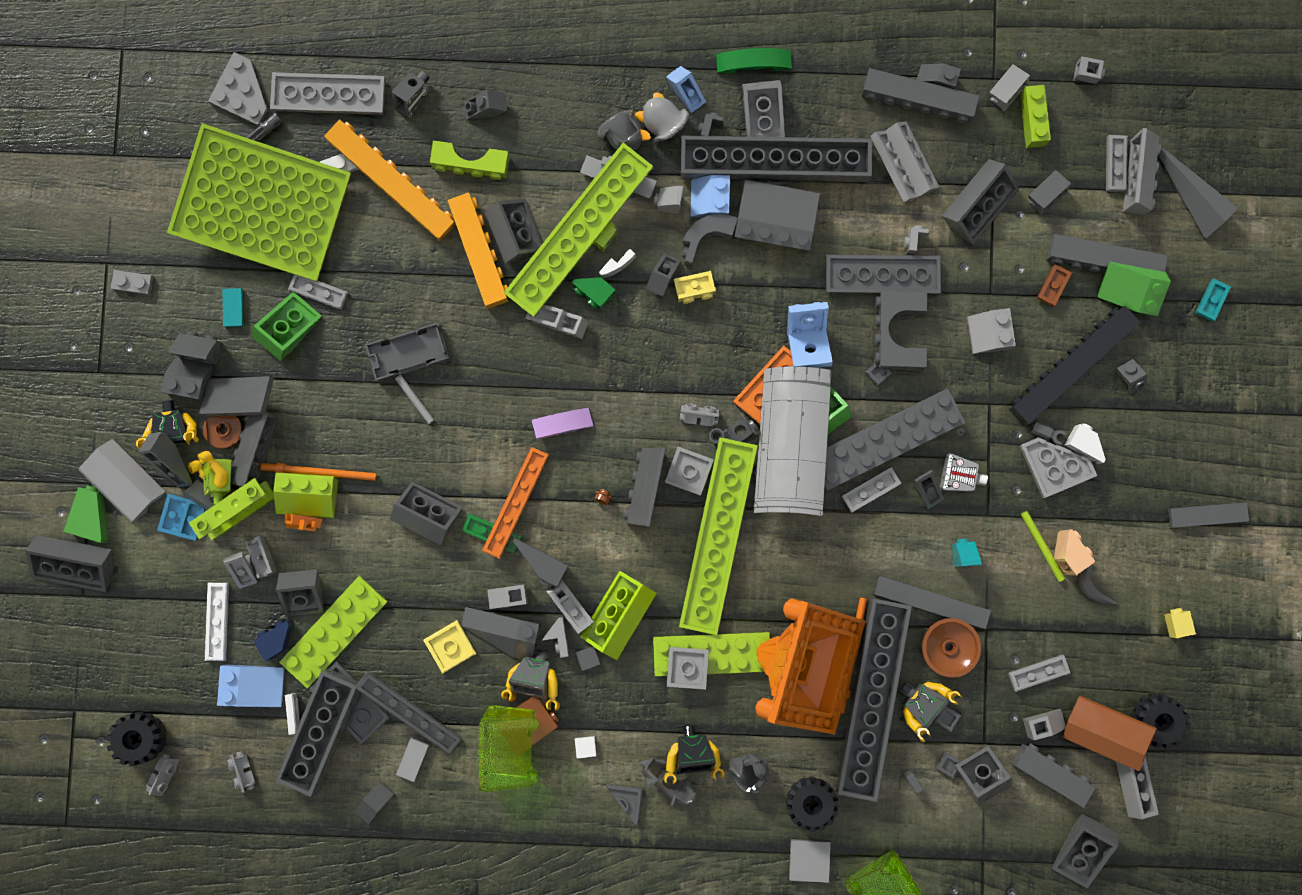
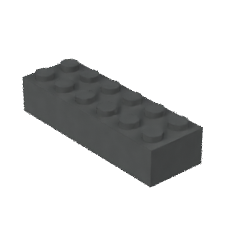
[275,669,360,797]

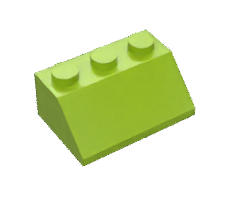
[273,473,338,518]

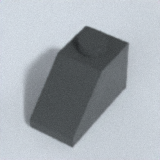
[916,63,961,89]
[646,253,681,296]

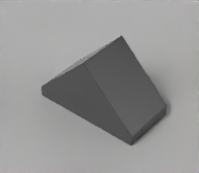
[354,781,395,825]

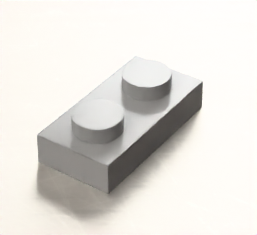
[111,270,154,295]

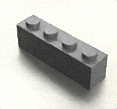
[1011,743,1096,808]

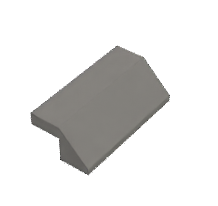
[870,121,939,202]
[78,439,165,523]

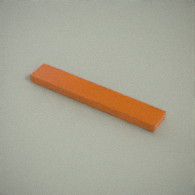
[482,447,549,559]

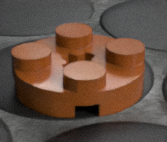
[203,416,243,449]

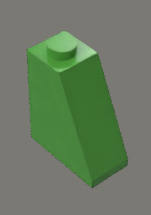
[63,485,109,543]

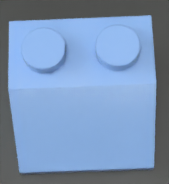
[690,175,730,218]

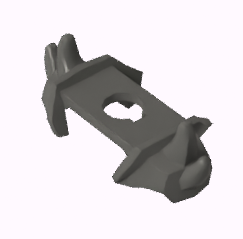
[639,757,697,808]

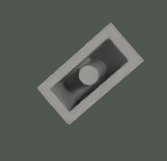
[654,186,683,215]

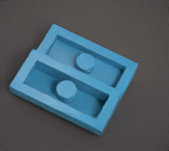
[157,494,205,541]

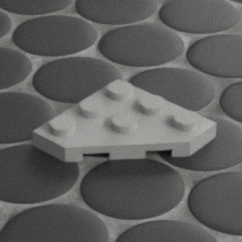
[208,52,268,126]
[1019,438,1097,498]

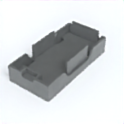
[365,322,451,382]

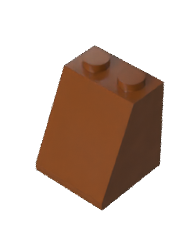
[495,696,559,756]

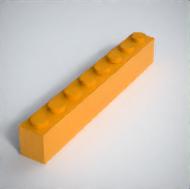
[324,119,455,241]

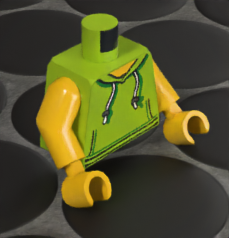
[187,451,231,506]

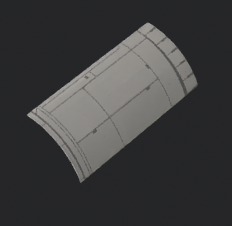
[754,366,831,516]

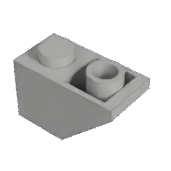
[487,584,528,609]
[1023,709,1066,740]

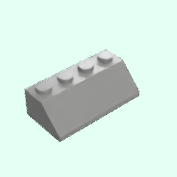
[1123,128,1161,215]

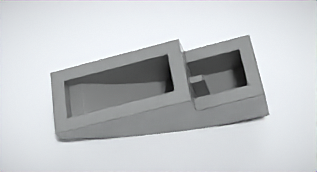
[526,304,589,339]

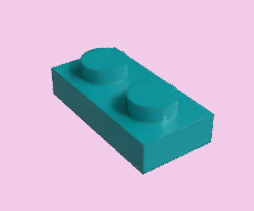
[1195,279,1231,322]

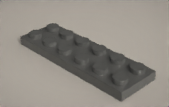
[826,255,941,295]

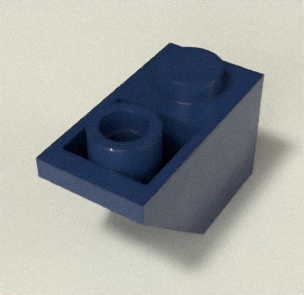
[253,619,294,661]

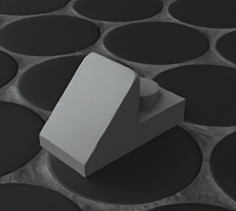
[223,552,258,589]
[542,617,569,658]

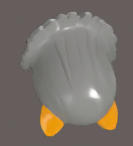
[635,92,689,142]

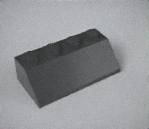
[942,159,1020,245]
[230,412,278,487]
[26,535,114,592]

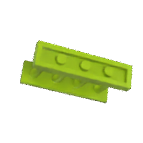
[189,478,274,540]

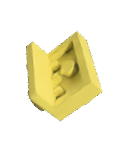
[674,271,716,304]

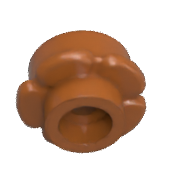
[594,489,613,506]

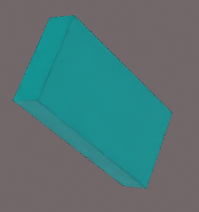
[222,288,244,328]

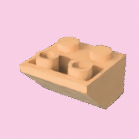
[1054,529,1095,575]

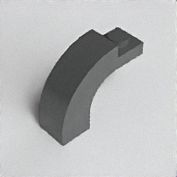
[682,214,738,267]

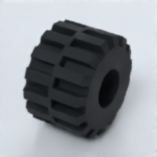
[1130,693,1191,749]
[106,712,166,766]
[786,776,839,832]

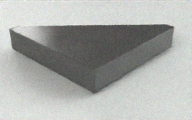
[606,783,643,825]

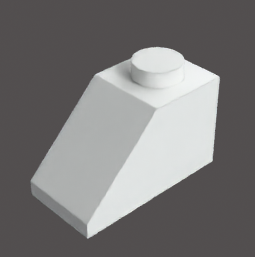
[1064,423,1106,464]

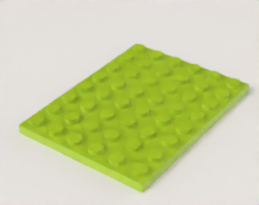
[167,123,351,281]

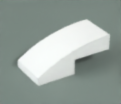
[599,249,636,279]

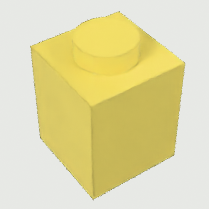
[1164,608,1196,638]

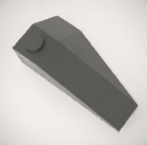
[461,607,541,660]

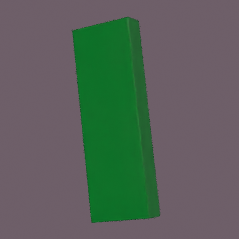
[462,513,522,554]

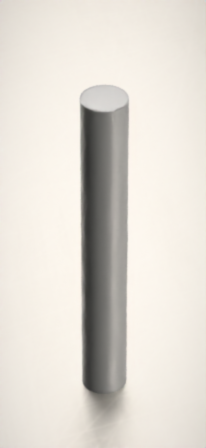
[395,375,435,425]

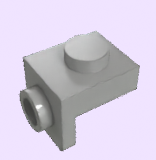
[904,226,930,255]

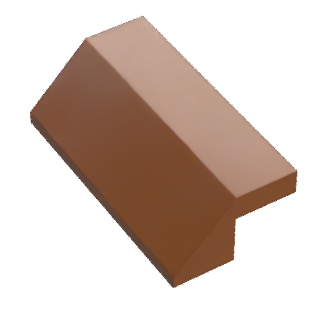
[1063,696,1157,771]

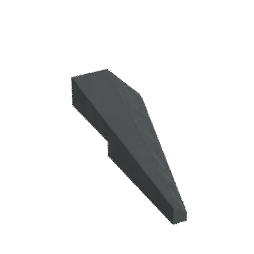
[1157,148,1238,240]

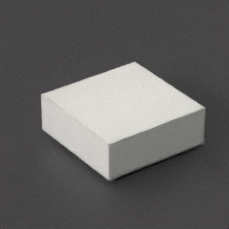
[575,736,596,758]

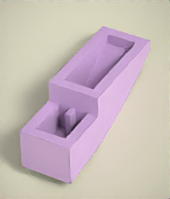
[532,408,593,440]

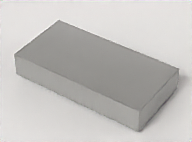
[396,737,430,782]

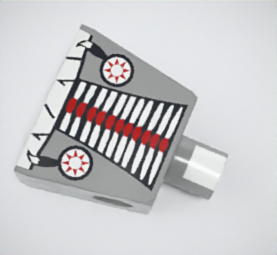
[940,454,988,492]

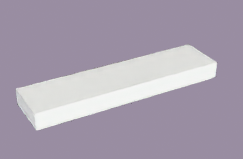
[205,583,229,661]

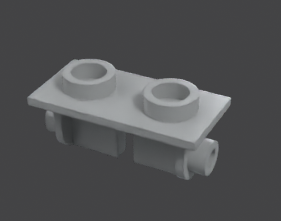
[680,403,719,427]
[227,751,255,793]
[146,753,180,796]

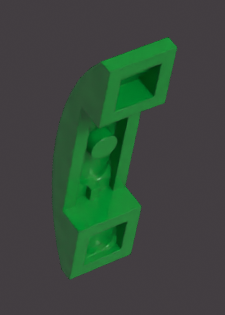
[716,48,792,74]

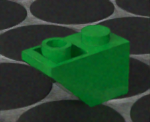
[572,277,616,310]

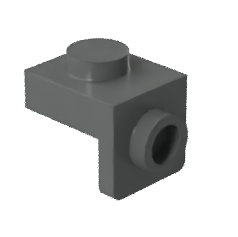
[698,113,724,136]
[1116,359,1147,393]

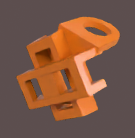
[285,513,323,532]

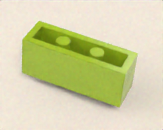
[1020,85,1051,148]

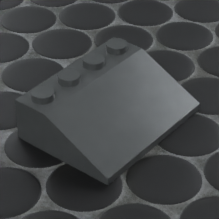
[735,180,820,251]
[624,448,665,529]

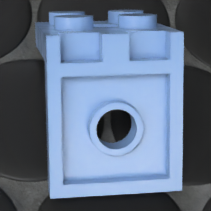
[787,302,833,368]

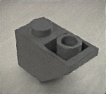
[464,89,507,120]

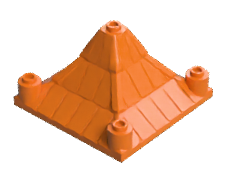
[755,598,866,734]

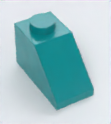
[952,538,982,567]

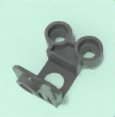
[709,413,758,444]

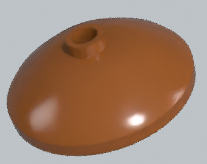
[922,618,981,677]

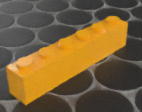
[448,193,509,309]

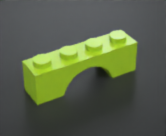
[430,141,510,180]

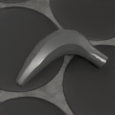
[1079,563,1118,606]

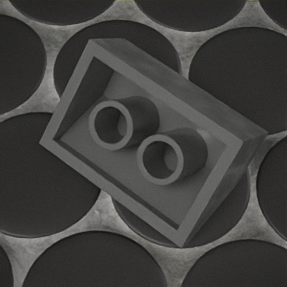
[485,199,543,263]
[390,482,463,545]

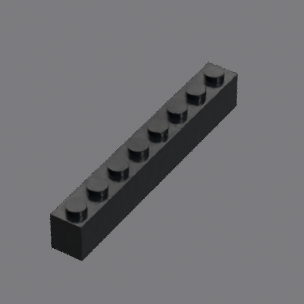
[1009,305,1140,426]

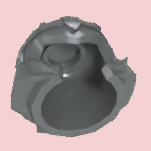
[728,753,769,795]

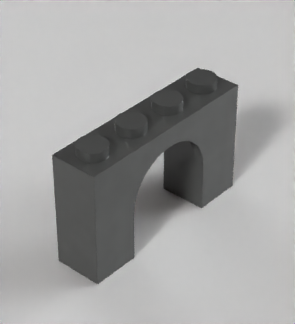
[874,291,927,371]

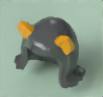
[597,109,651,151]

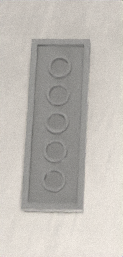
[270,72,386,115]

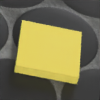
[424,620,477,674]

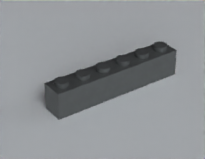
[861,68,979,123]
[1046,234,1168,272]

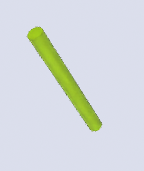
[1021,511,1066,582]

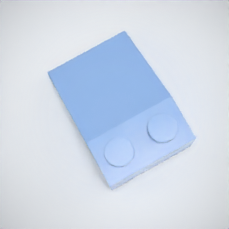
[217,664,285,707]

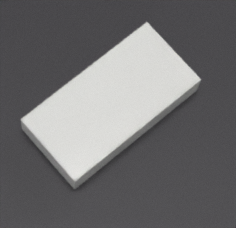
[285,693,300,735]

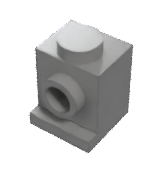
[1073,56,1105,84]

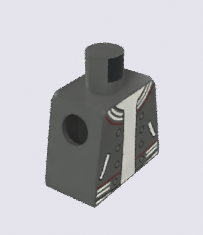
[392,71,430,119]

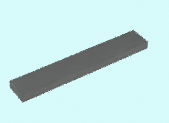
[873,576,991,629]
[355,671,462,755]

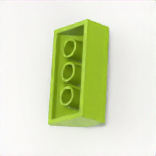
[580,571,657,660]

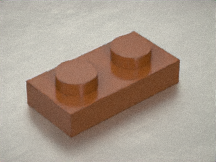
[1036,264,1072,307]

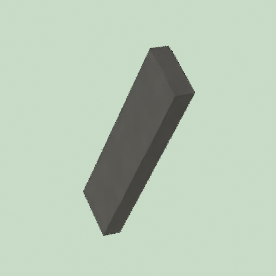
[1168,502,1249,528]

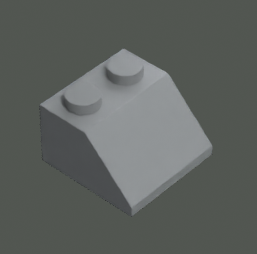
[967,308,1016,354]

